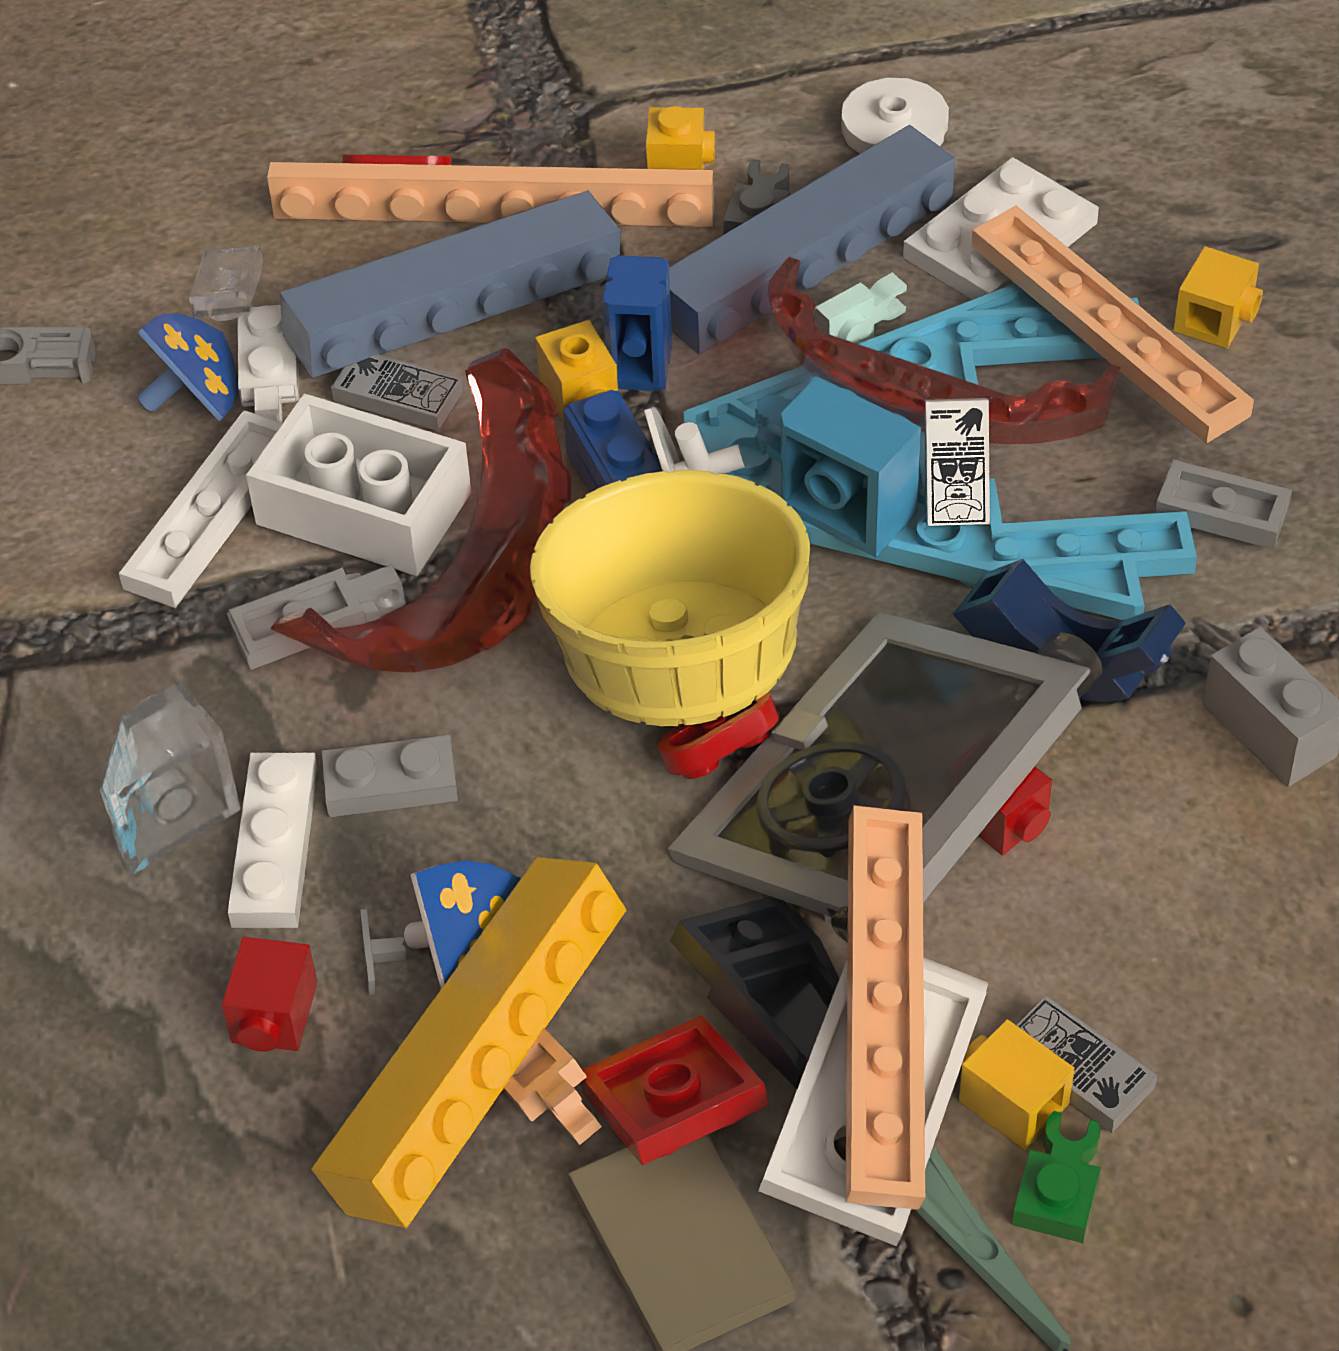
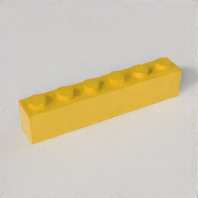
[311,857,627,1229]

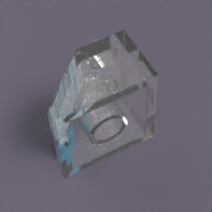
[100,682,241,876]

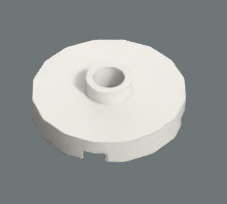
[841,78,949,154]

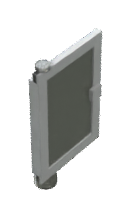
[668,612,1103,943]

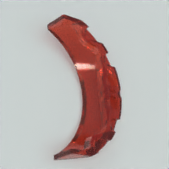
[767,257,1121,444]
[271,348,571,672]

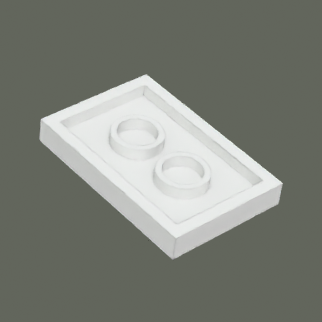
[903,157,1099,300]

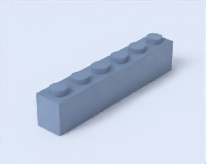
[669,124,955,354]
[280,190,621,378]

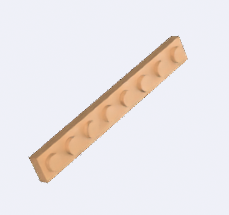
[267,162,714,227]

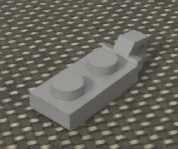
[226,564,406,670]

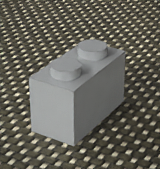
[1203,626,1339,787]

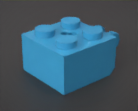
[755,376,921,557]

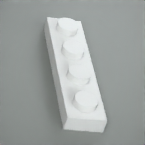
[119,410,283,608]

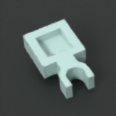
[815,272,907,357]

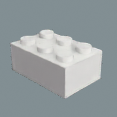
[246,393,472,576]

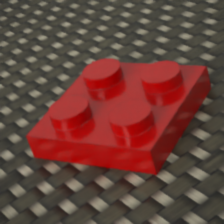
[580,1015,769,1165]

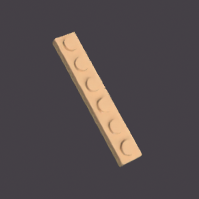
[971,205,1254,444]
[846,806,925,1210]

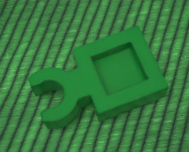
[1012,1111,1101,1243]

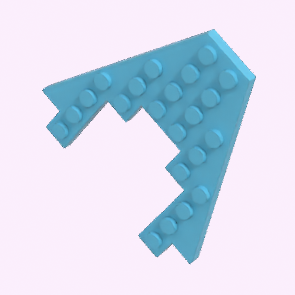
[683,284,1197,620]

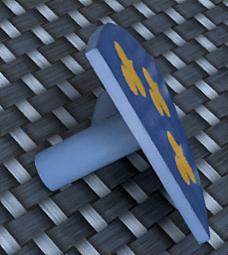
[137,314,238,421]

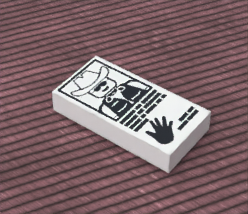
[924,398,990,526]

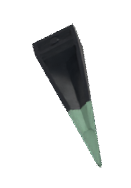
[670,896,1071,1351]

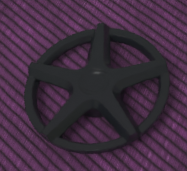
[757,742,906,858]

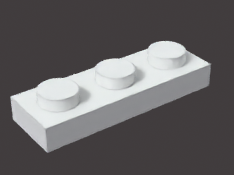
[228,753,318,928]

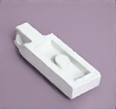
[238,305,300,423]

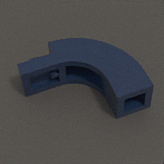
[953,559,1186,702]

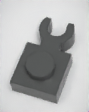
[723,159,790,234]

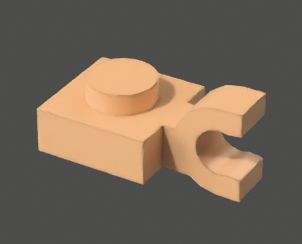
[503,1028,602,1145]

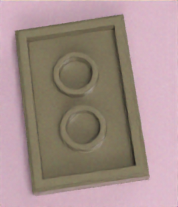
[568,1135,796,1351]

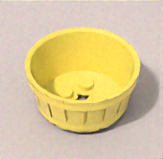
[530,470,810,726]

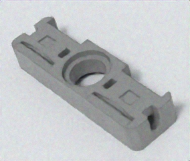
[0,327,97,384]

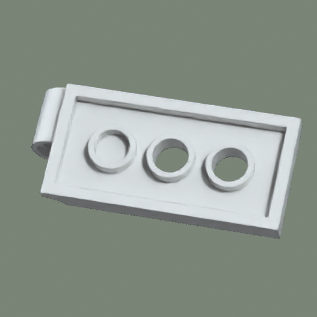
[758,957,988,1246]

